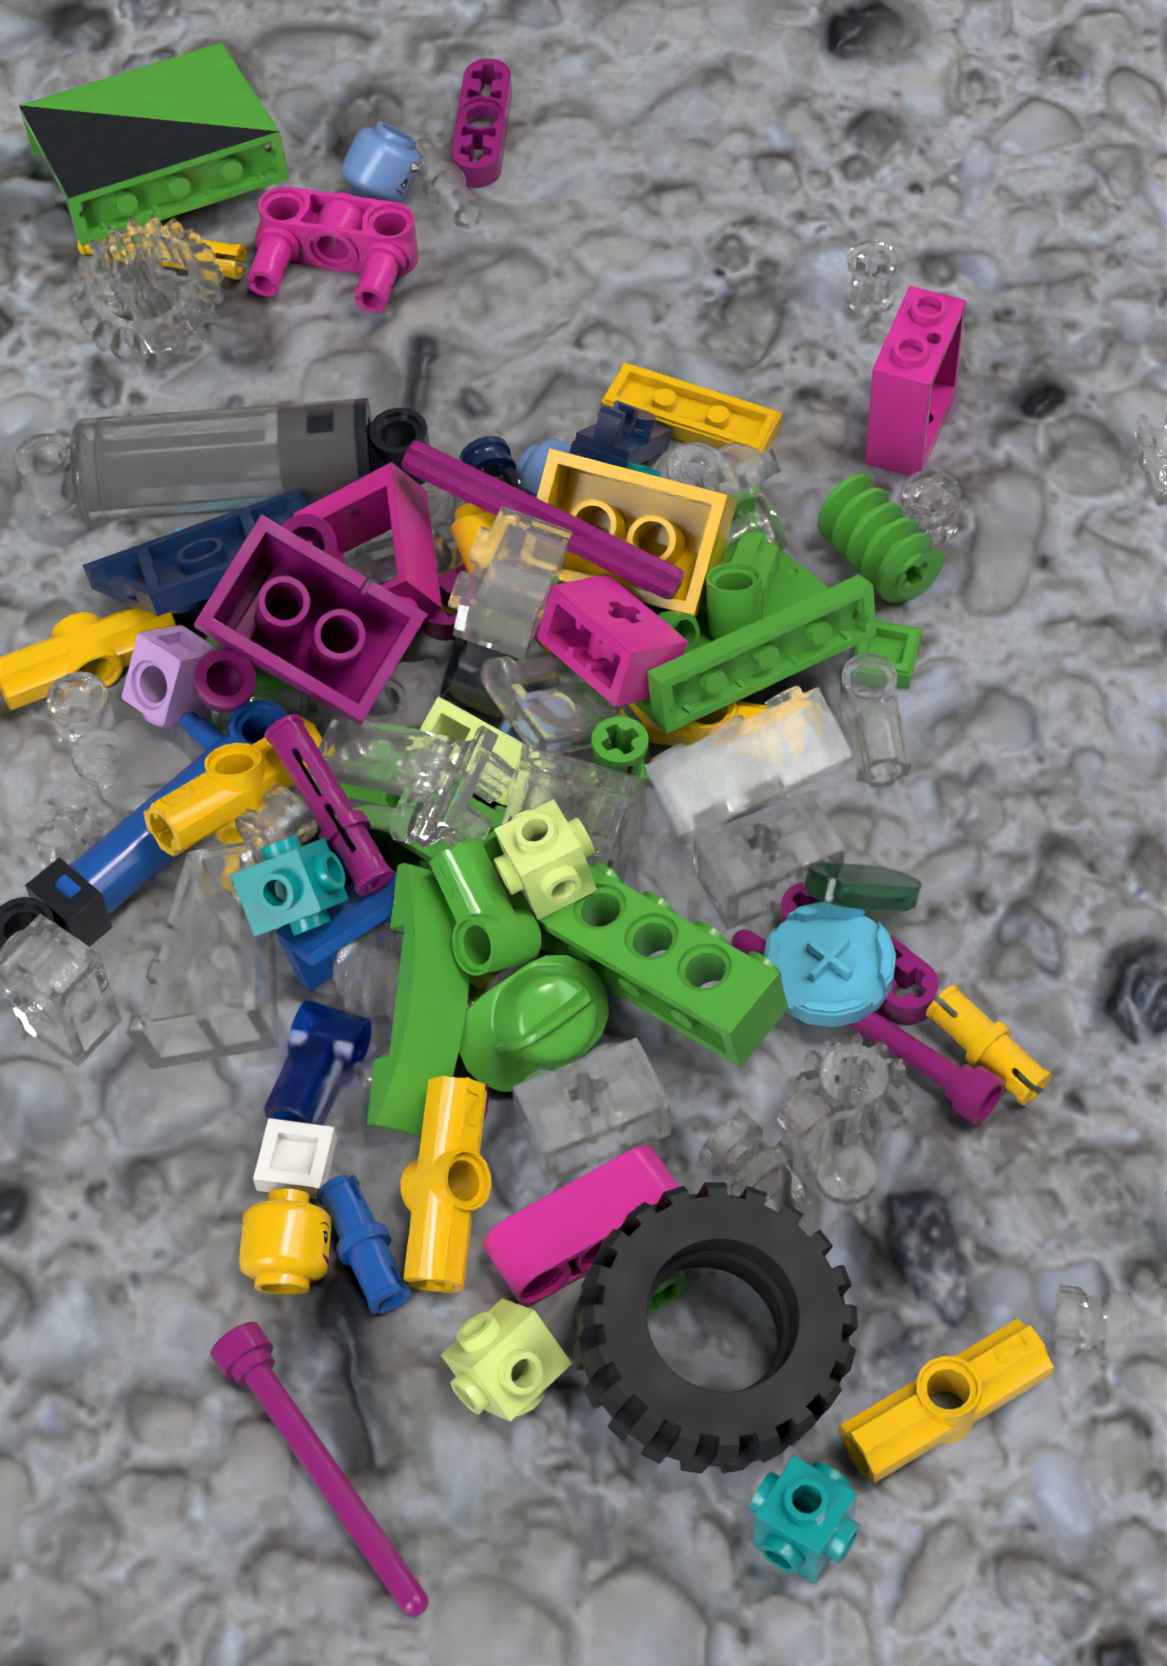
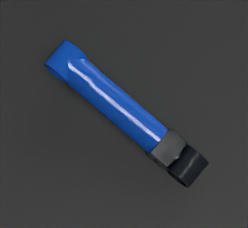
[0,700,289,986]

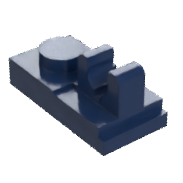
[569,400,673,468]

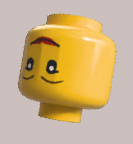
[239,1189,331,1295]

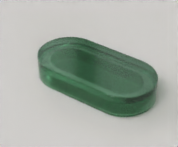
[803,862,922,911]

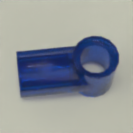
[264,1000,372,1125]

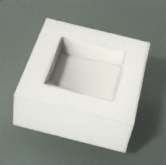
[253,1118,337,1199]

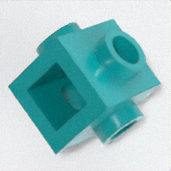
[230,834,349,937]
[749,1455,861,1584]

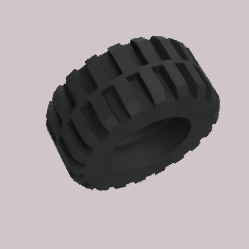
[572,1182,858,1474]

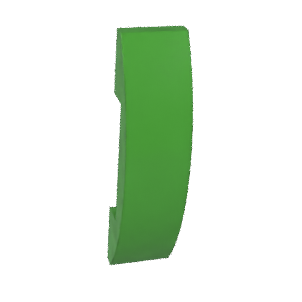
[366,863,470,1138]

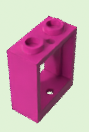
[865,285,966,479]
[294,462,442,615]

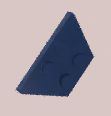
[83,488,307,616]

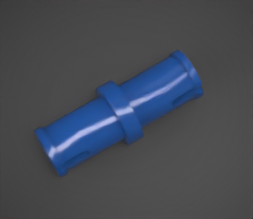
[316,1175,412,1314]

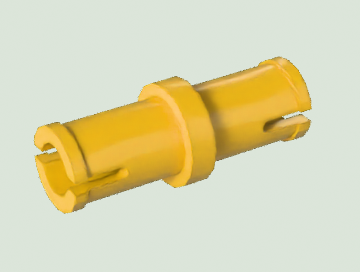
[926,984,1052,1106]

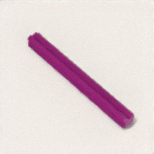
[402,441,685,600]

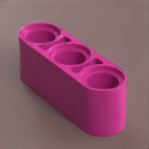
[483,1145,680,1305]

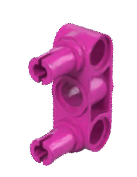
[247,187,419,313]

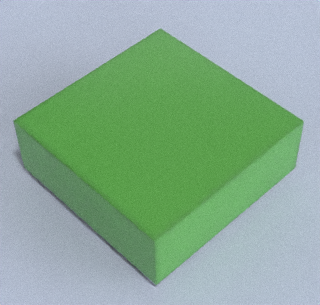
[849,620,923,689]

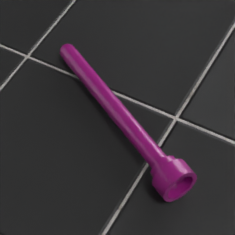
[732,929,1006,1126]
[210,1321,428,1617]

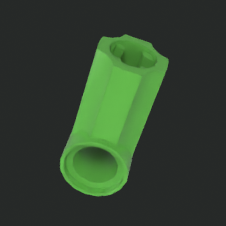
[706,531,780,640]
[429,838,541,976]

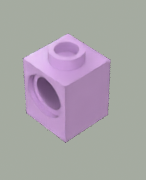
[121,625,218,728]

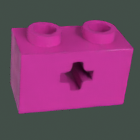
[536,574,688,707]

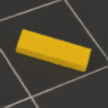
[601,362,783,467]

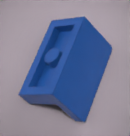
[275,871,402,991]

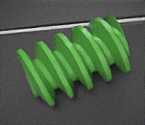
[817,473,945,603]

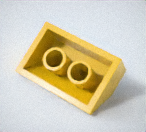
[517,448,738,617]

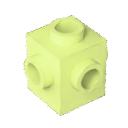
[493,799,597,920]
[441,1298,572,1422]

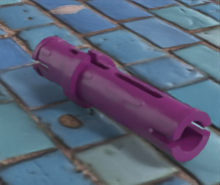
[264,714,395,897]

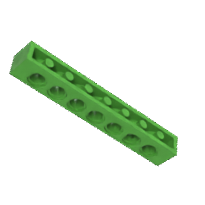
[339,742,789,1068]

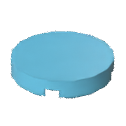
[764,901,896,1028]

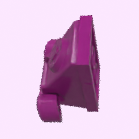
[193,514,427,726]

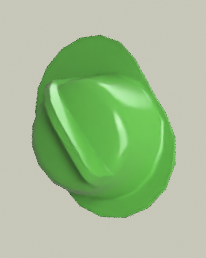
[459,955,609,1092]

